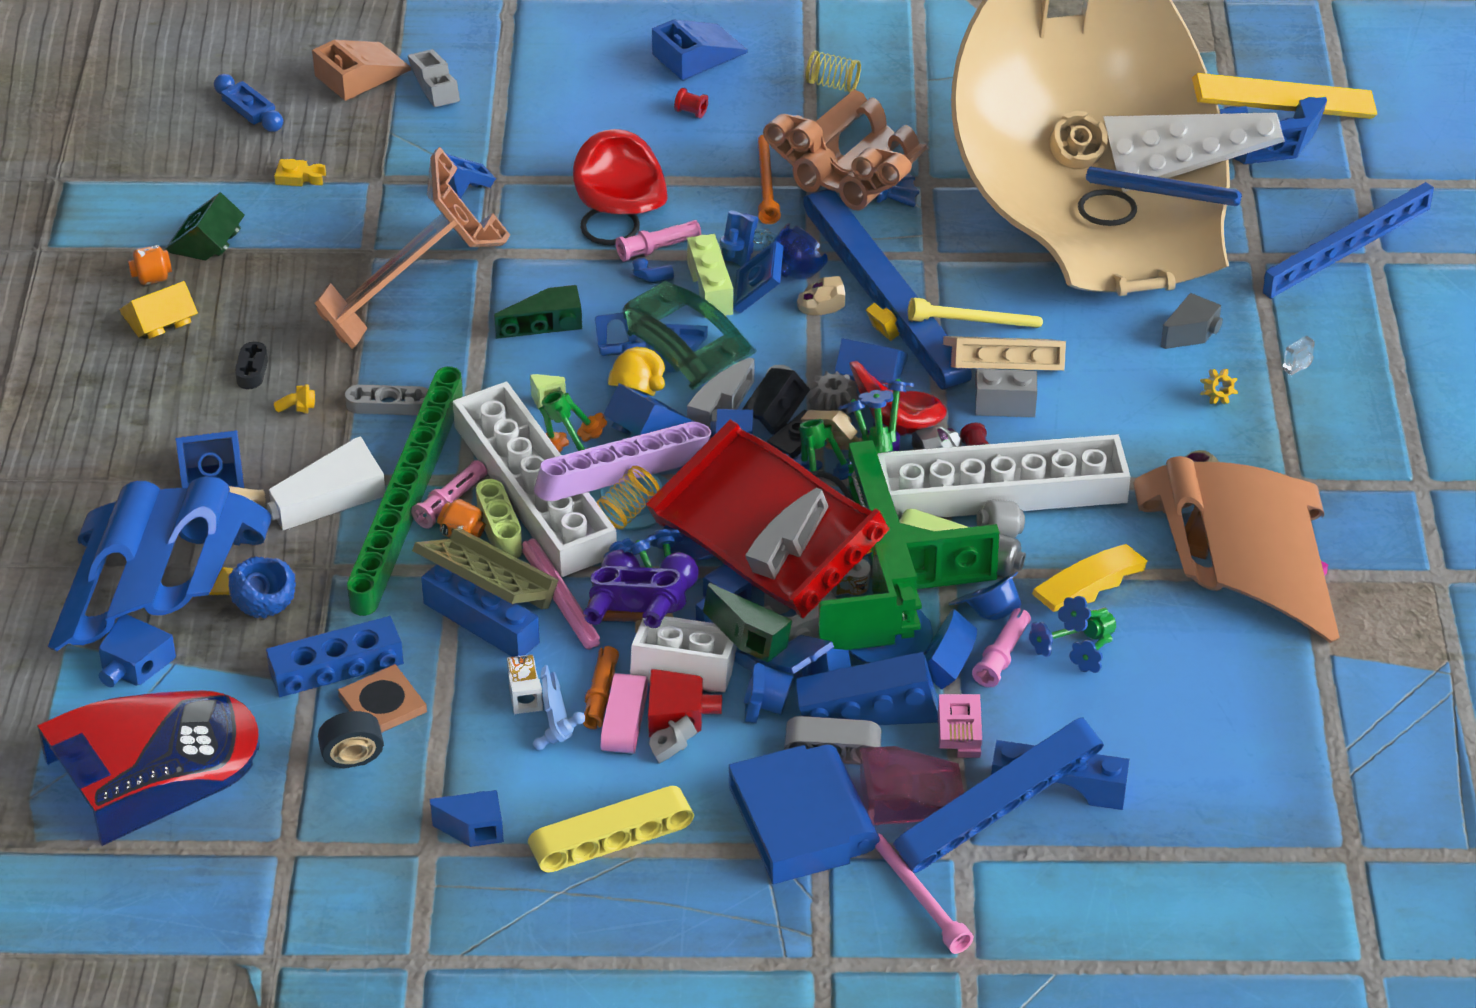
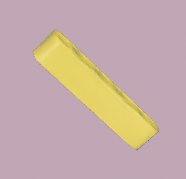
[528,786,694,873]

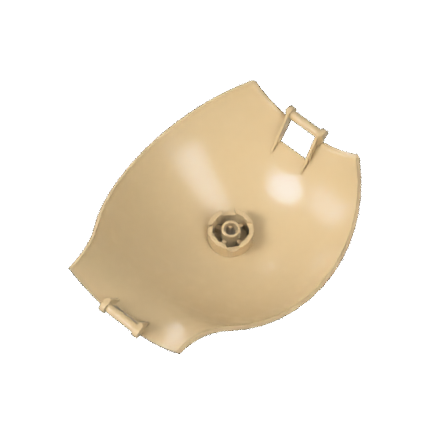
[951,0,1230,296]

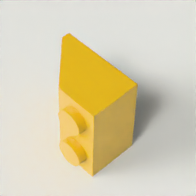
[119,281,198,339]

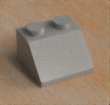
[975,369,1037,417]

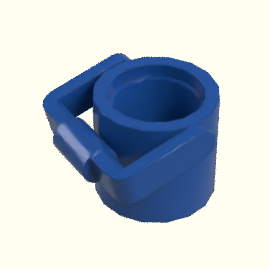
[744,663,794,723]

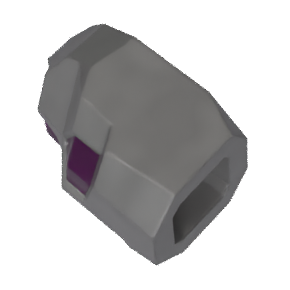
[912,425,962,450]

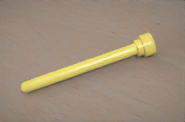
[908,298,1043,328]

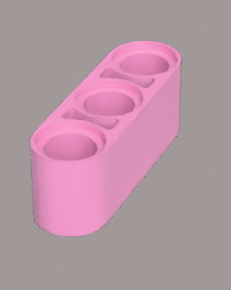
[601,673,648,754]

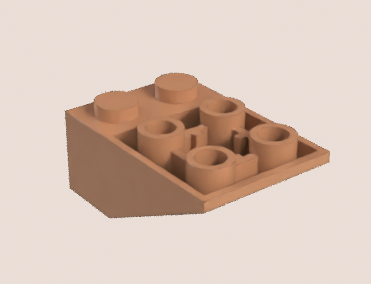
[312,40,411,101]

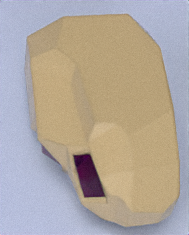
[797,276,845,315]

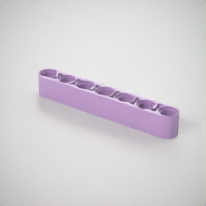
[534,422,711,501]

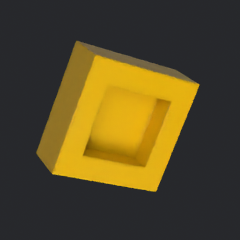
[866,303,899,341]

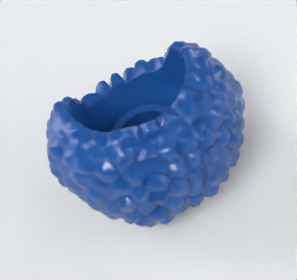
[228,556,296,619]

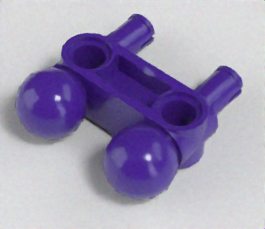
[583,549,699,628]

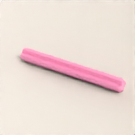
[522,538,600,650]

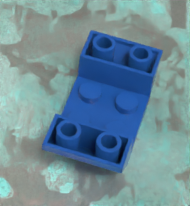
[1219,97,1327,165]

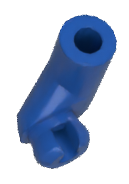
[632,258,674,283]

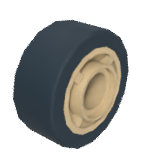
[317,711,384,769]

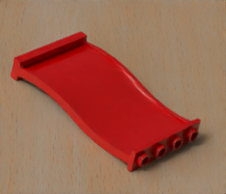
[646,419,890,619]

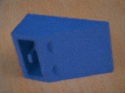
[652,19,748,80]

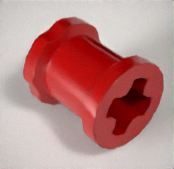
[674,88,708,118]

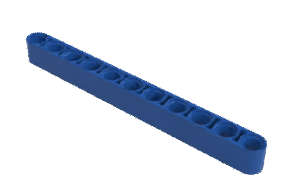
[803,189,972,390]

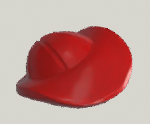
[573,129,668,214]
[849,361,947,436]

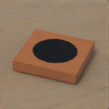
[338,664,427,732]

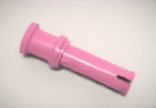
[616,220,701,262]
[411,460,487,529]
[972,608,1031,688]

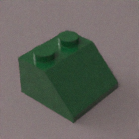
[165,192,245,261]

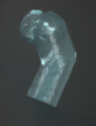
[753,228,777,250]

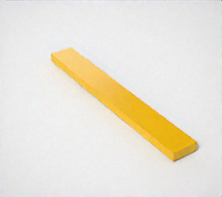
[1192,73,1378,119]

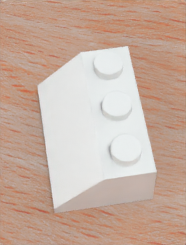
[630,616,737,693]

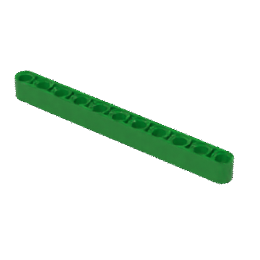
[347,366,463,616]

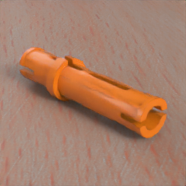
[583,646,619,730]

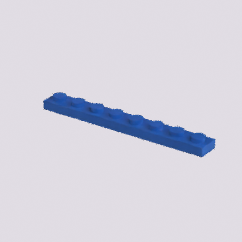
[1263,182,1434,299]

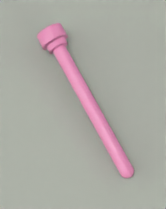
[875,833,974,954]

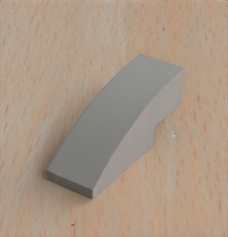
[408,49,460,107]
[687,358,754,429]
[745,488,829,579]

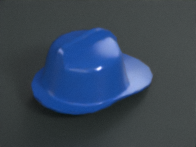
[948,571,1022,620]

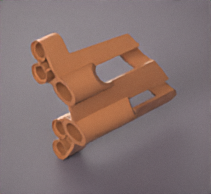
[763,89,927,211]

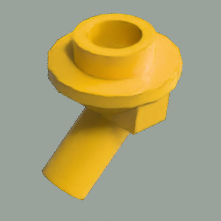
[274,384,315,414]

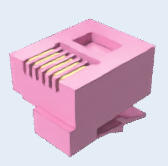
[938,694,982,758]

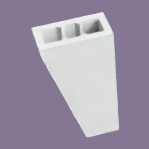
[267,436,385,530]

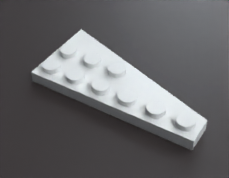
[1103,113,1285,192]

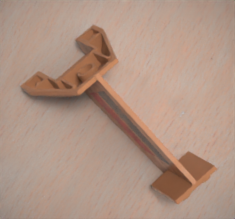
[314,147,510,349]

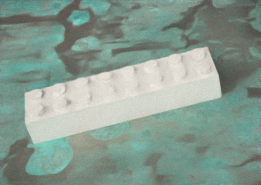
[453,381,617,577]
[877,434,1131,519]

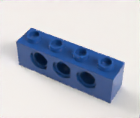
[266,616,404,698]

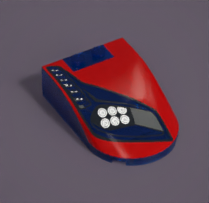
[37,690,260,846]

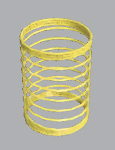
[806,51,861,92]

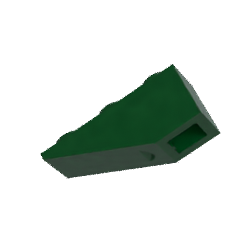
[494,285,582,339]
[703,583,792,663]

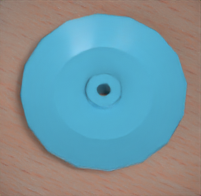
[589,473,668,530]

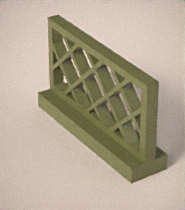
[412,528,559,609]

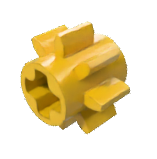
[1200,369,1238,404]

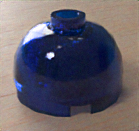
[773,223,828,280]

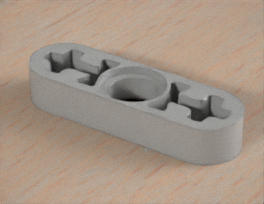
[345,385,428,415]

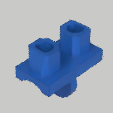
[720,210,758,267]

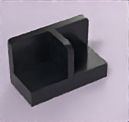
[742,368,810,435]

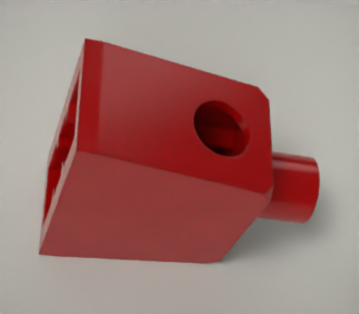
[648,669,722,737]

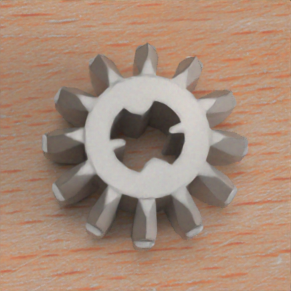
[808,371,858,415]

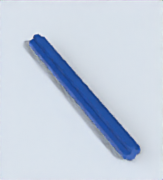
[1086,167,1242,206]

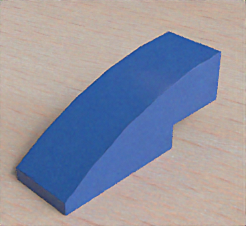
[924,609,978,689]

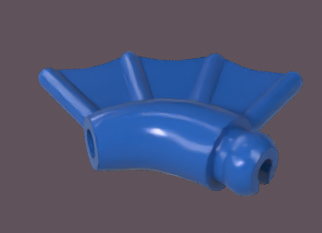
[875,174,920,207]

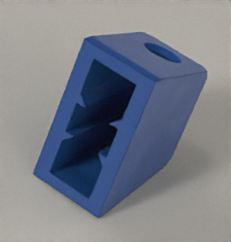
[98,614,176,687]

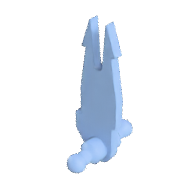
[533,665,585,750]

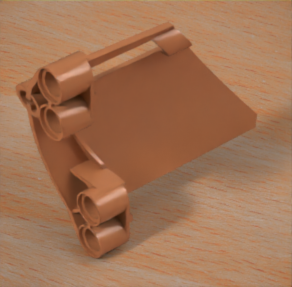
[1133,456,1340,643]

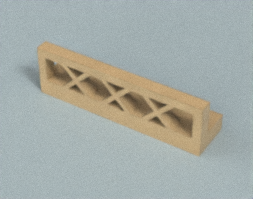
[943,336,1066,371]

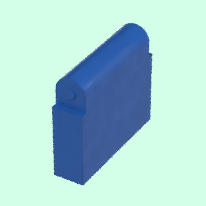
[729,745,880,884]

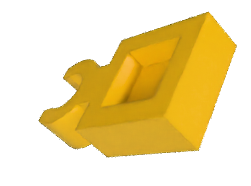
[274,159,326,186]

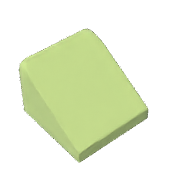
[530,374,566,409]

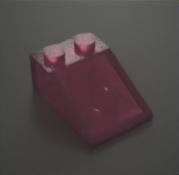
[860,746,964,825]

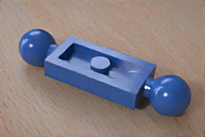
[214,74,283,132]

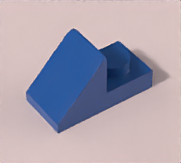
[446,154,496,199]

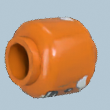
[128,245,172,285]
[437,499,486,538]

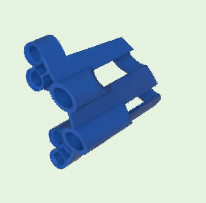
[48,476,272,652]

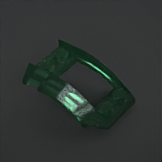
[623,281,757,390]

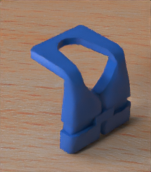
[595,311,647,356]

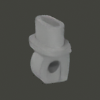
[649,715,697,764]

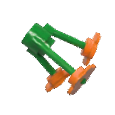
[539,391,607,452]

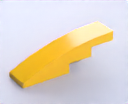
[1032,544,1148,612]

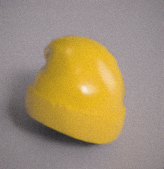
[608,347,665,396]

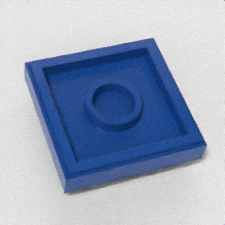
[733,241,783,313]

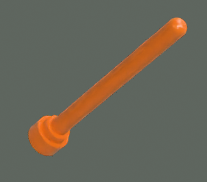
[758,135,781,224]

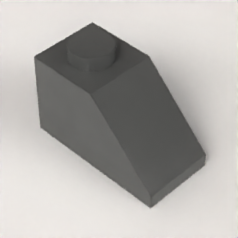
[1161,293,1223,349]

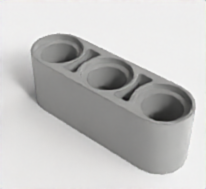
[784,716,882,765]

